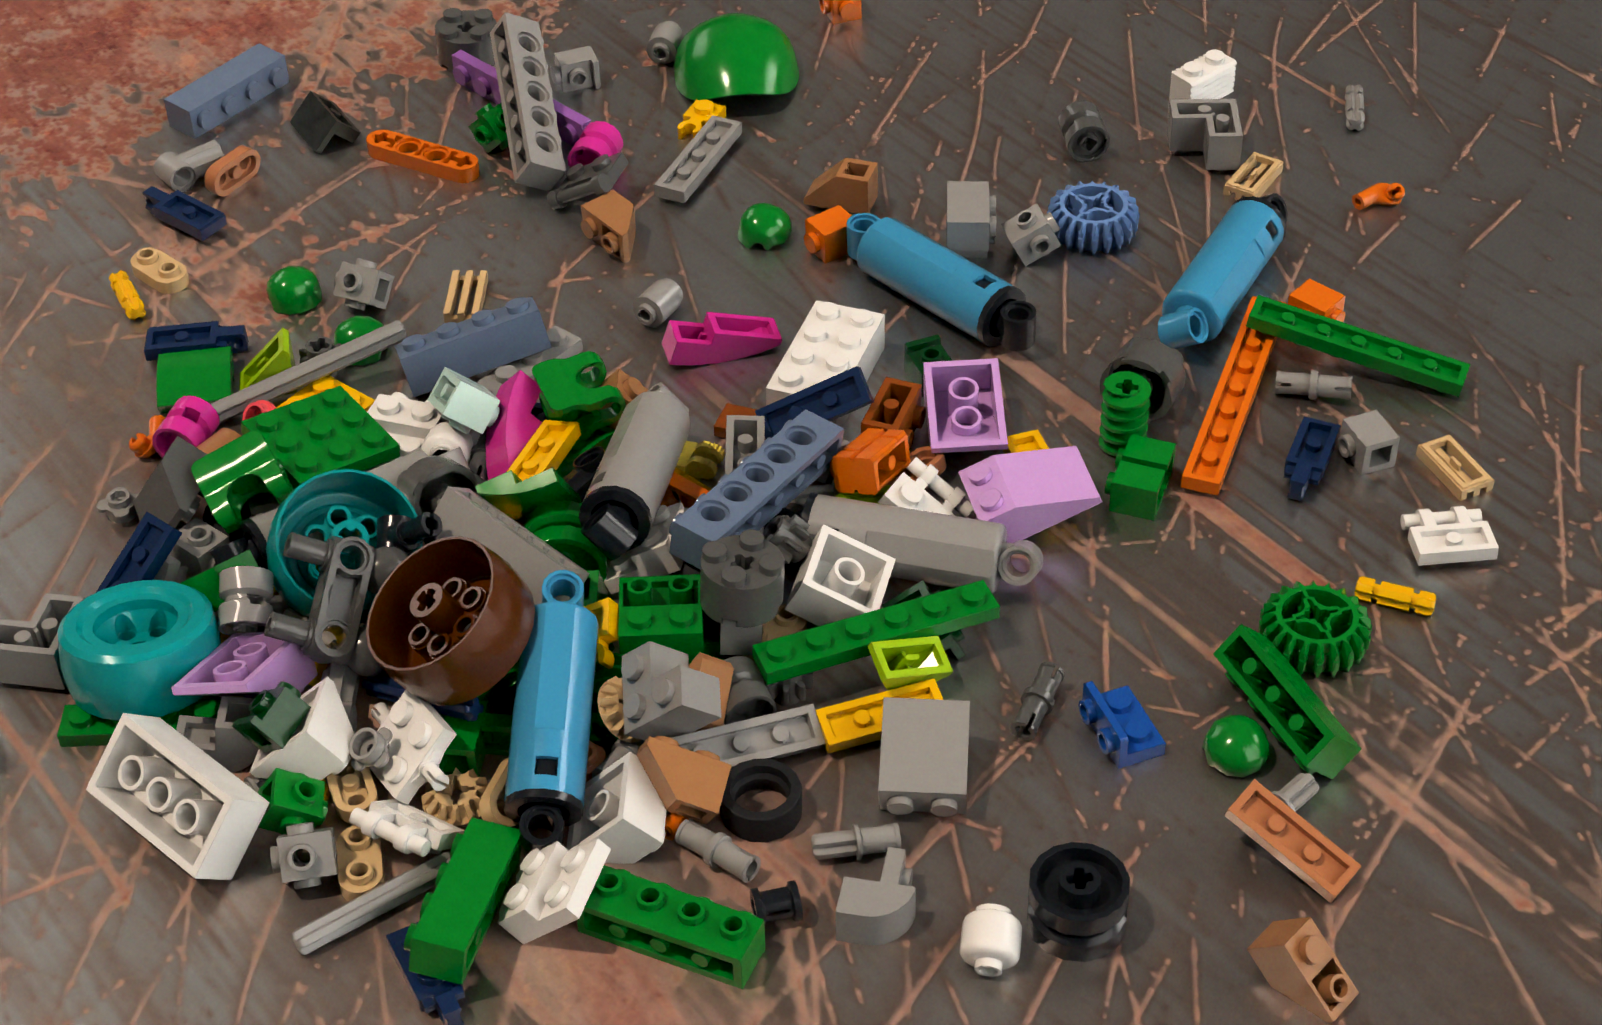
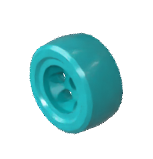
[266,469,423,623]
[57,580,221,721]

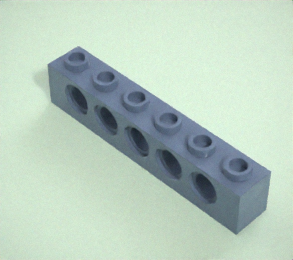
[669,409,844,570]

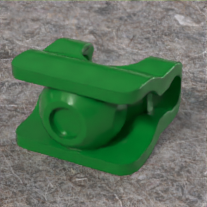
[532,351,626,443]
[191,430,294,535]

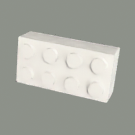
[766,300,885,427]
[86,713,270,880]

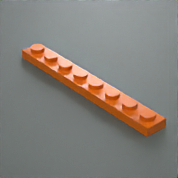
[1181,296,1287,496]

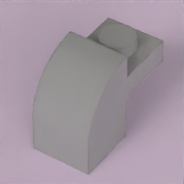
[176,696,259,772]
[835,847,916,945]

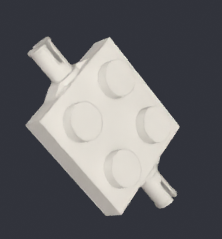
[369,690,457,805]

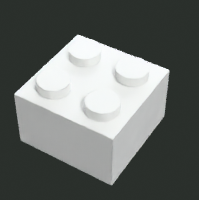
[785,524,896,626]

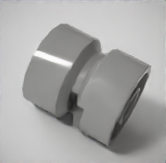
[218,566,274,636]

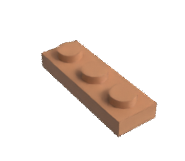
[1224,779,1361,903]

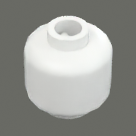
[421,422,474,464]
[960,903,1022,977]

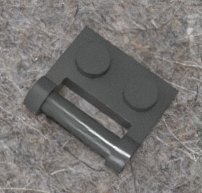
[547,152,629,210]

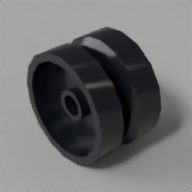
[1027,842,1130,962]

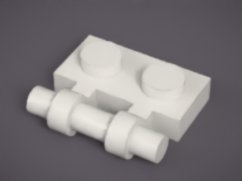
[878,457,973,518]
[1400,506,1499,566]
[349,799,465,857]

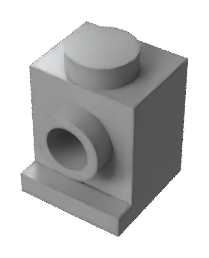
[551,46,601,93]

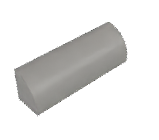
[434,486,590,605]

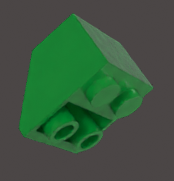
[618,574,705,664]

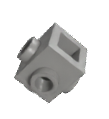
[1001,203,1062,267]
[333,258,395,311]
[270,822,338,889]

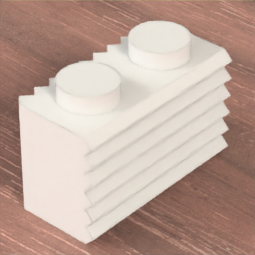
[1169,49,1237,102]

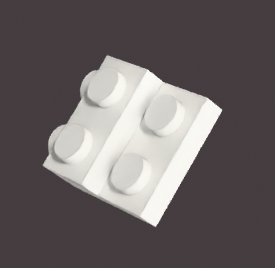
[367,392,449,468]
[604,502,688,594]
[497,838,611,945]

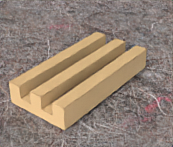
[1223,152,1284,200]
[443,270,488,323]
[1416,434,1494,501]

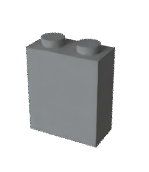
[878,697,970,817]

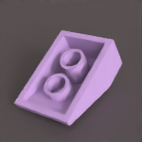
[923,358,1008,453]
[958,446,1102,543]
[171,632,318,698]

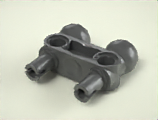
[264,532,408,677]

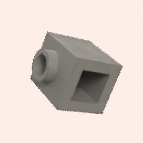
[1338,410,1400,476]
[170,517,230,577]

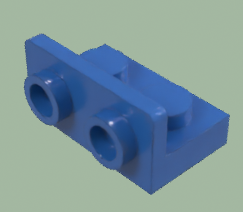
[1078,681,1166,769]

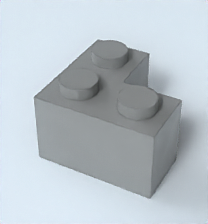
[1167,99,1243,171]
[946,181,996,258]
[0,593,85,689]
[621,641,722,741]

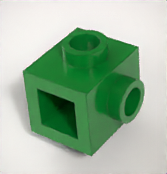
[468,102,509,154]
[258,768,328,835]

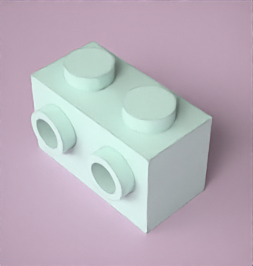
[427,367,500,434]

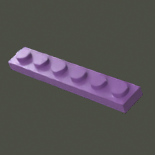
[452,50,591,146]

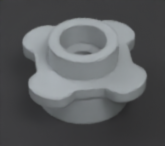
[96,487,139,523]
[349,727,393,771]

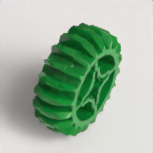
[1258,580,1372,678]

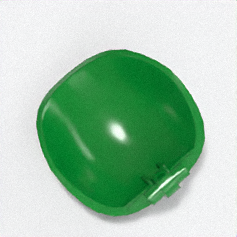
[674,13,799,100]

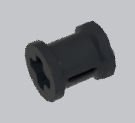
[749,880,803,925]

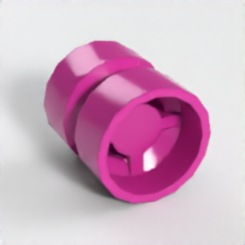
[567,121,623,168]
[152,396,220,458]

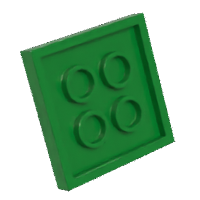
[241,386,400,489]

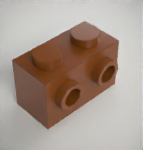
[861,377,926,451]

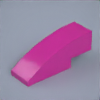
[662,312,782,366]
[485,370,542,480]

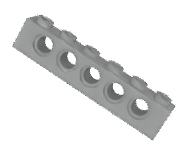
[490,12,566,192]

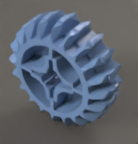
[1047,181,1140,255]

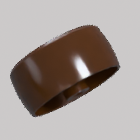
[366,536,535,706]

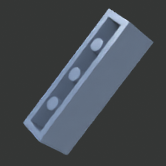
[164,43,290,139]
[394,296,552,397]

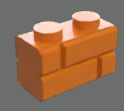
[830,428,911,495]

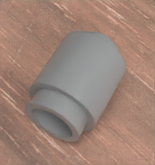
[646,21,684,64]
[633,279,683,328]

